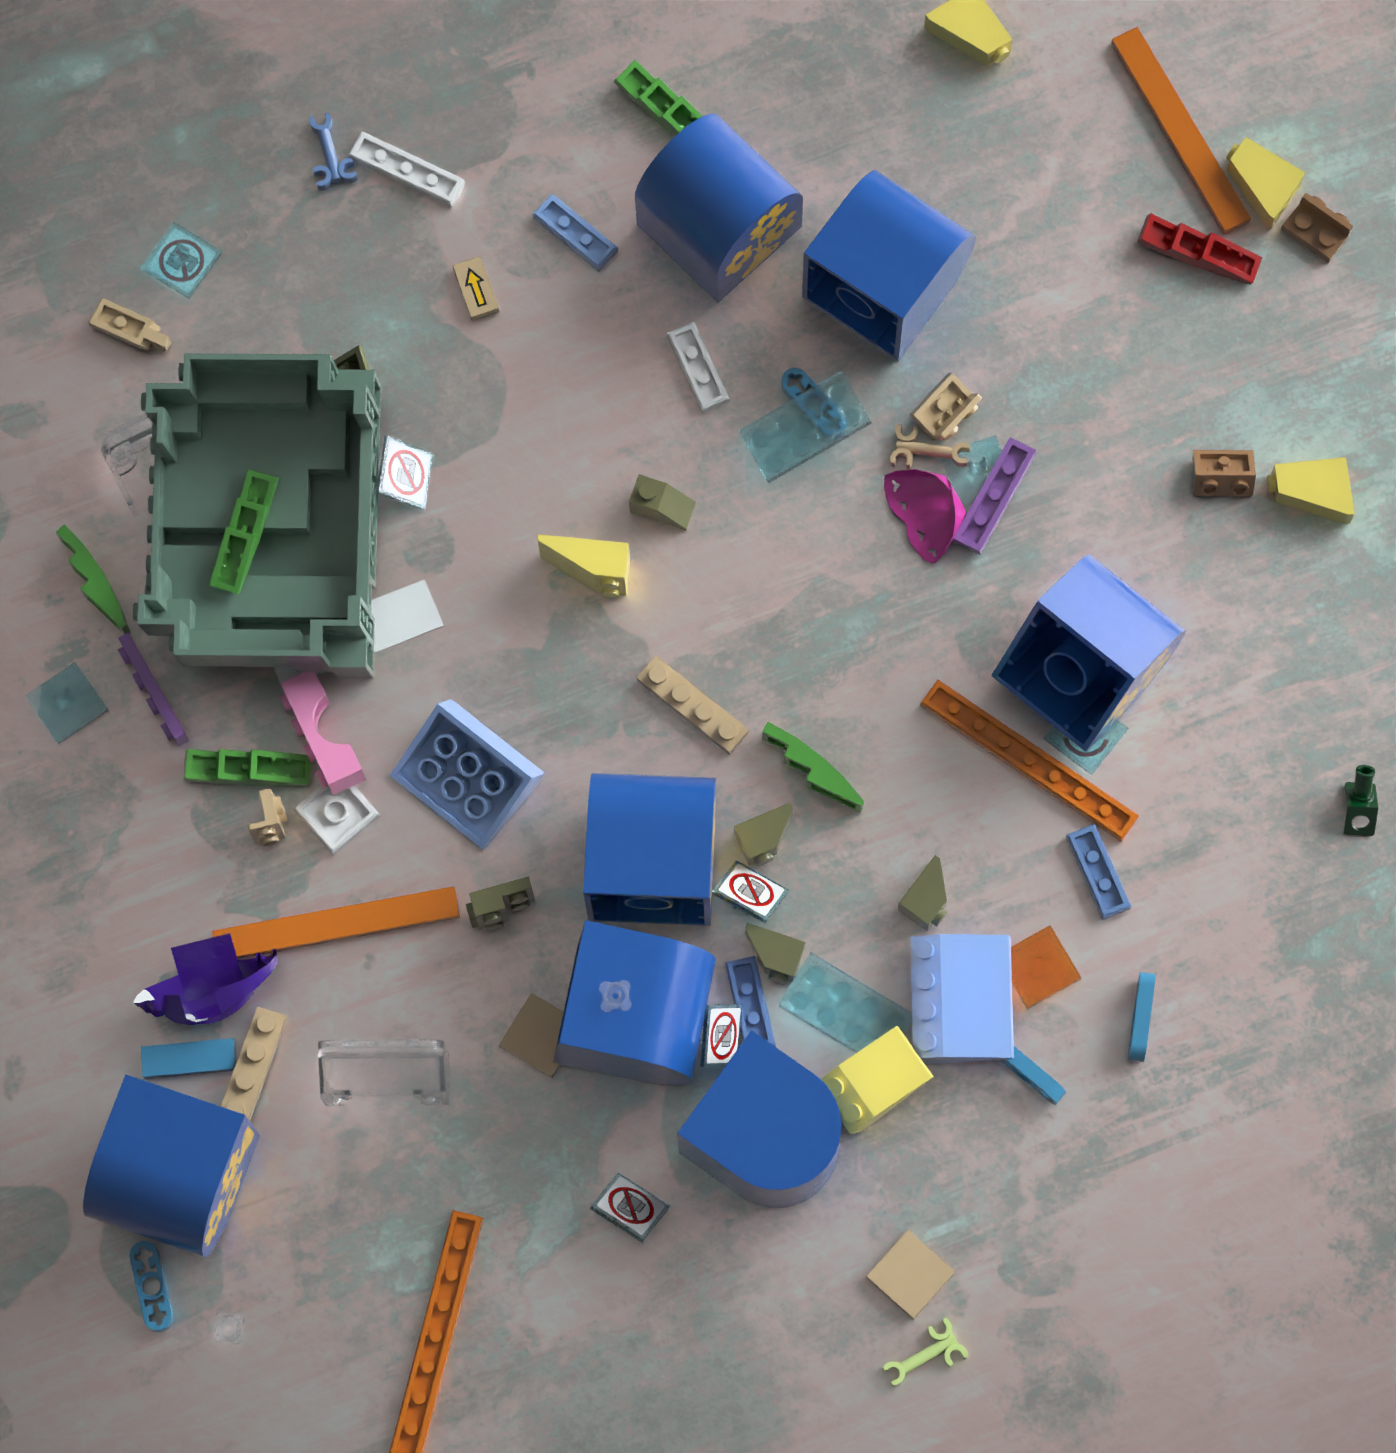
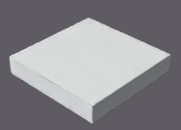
[293,785,380,855]

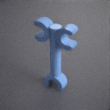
[309,113,358,190]

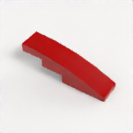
[1137,213,1263,285]

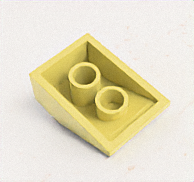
[537,534,630,598]
[821,1026,933,1135]

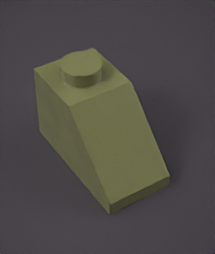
[629,474,696,531]
[734,803,793,866]
[898,855,947,931]
[745,923,806,984]

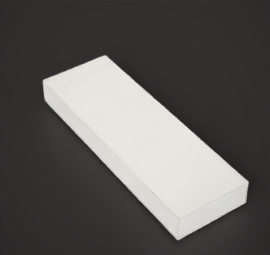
[667,322,729,413]

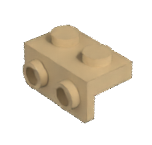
[909,372,982,440]
[248,788,288,846]

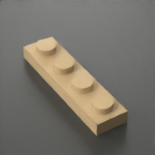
[637,656,749,755]
[221,1006,287,1121]

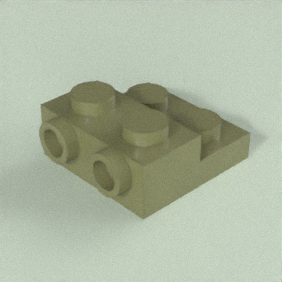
[466,876,535,931]

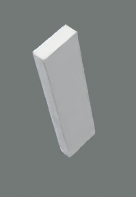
[348,131,465,208]

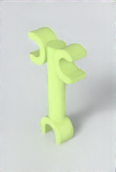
[882,1318,968,1386]

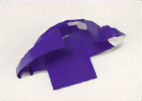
[133,933,278,1026]

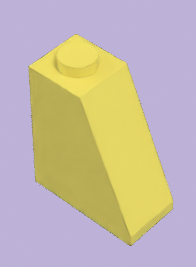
[924,0,1013,66]
[1226,137,1305,230]
[1267,457,1355,524]

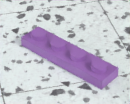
[953,437,1037,555]
[118,632,190,747]

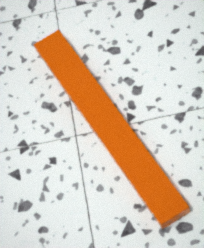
[1111,27,1251,235]
[920,679,1139,842]
[212,886,460,959]
[389,1210,484,1453]

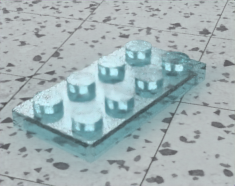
[739,370,872,483]
[779,952,912,1053]

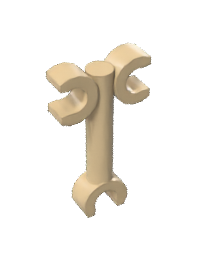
[890,424,971,469]

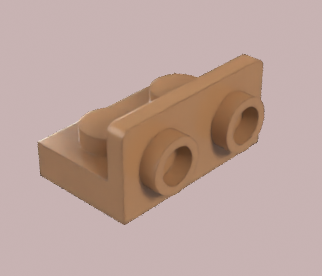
[1281,193,1353,263]
[1192,450,1256,497]

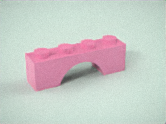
[279,672,366,795]

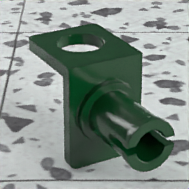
[1343,765,1379,836]

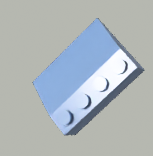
[390,699,544,850]
[910,934,1014,1065]

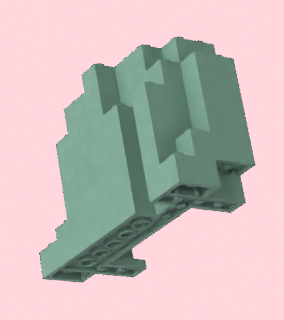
[133,353,381,678]

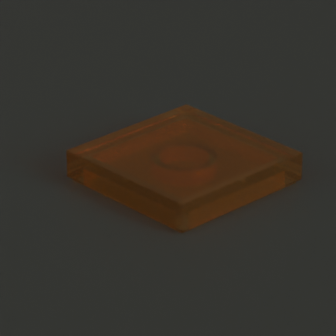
[1011,925,1082,1010]

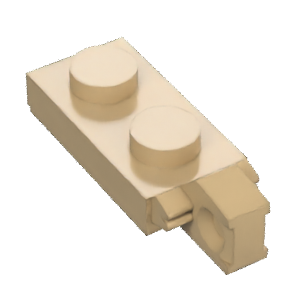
[88,298,172,352]

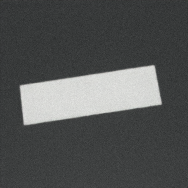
[274,579,444,685]

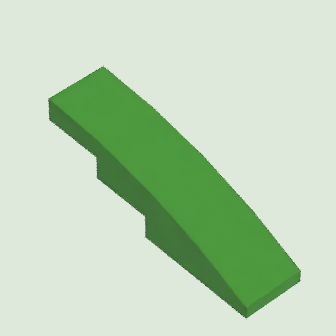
[614,60,702,136]
[210,469,279,594]
[56,524,131,634]
[762,722,864,813]
[183,749,311,786]

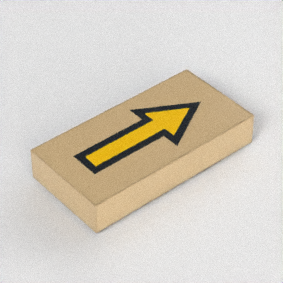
[452,256,500,321]

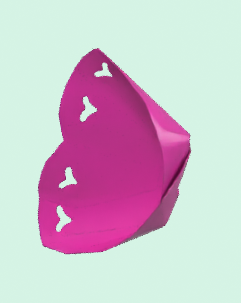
[884,469,966,564]

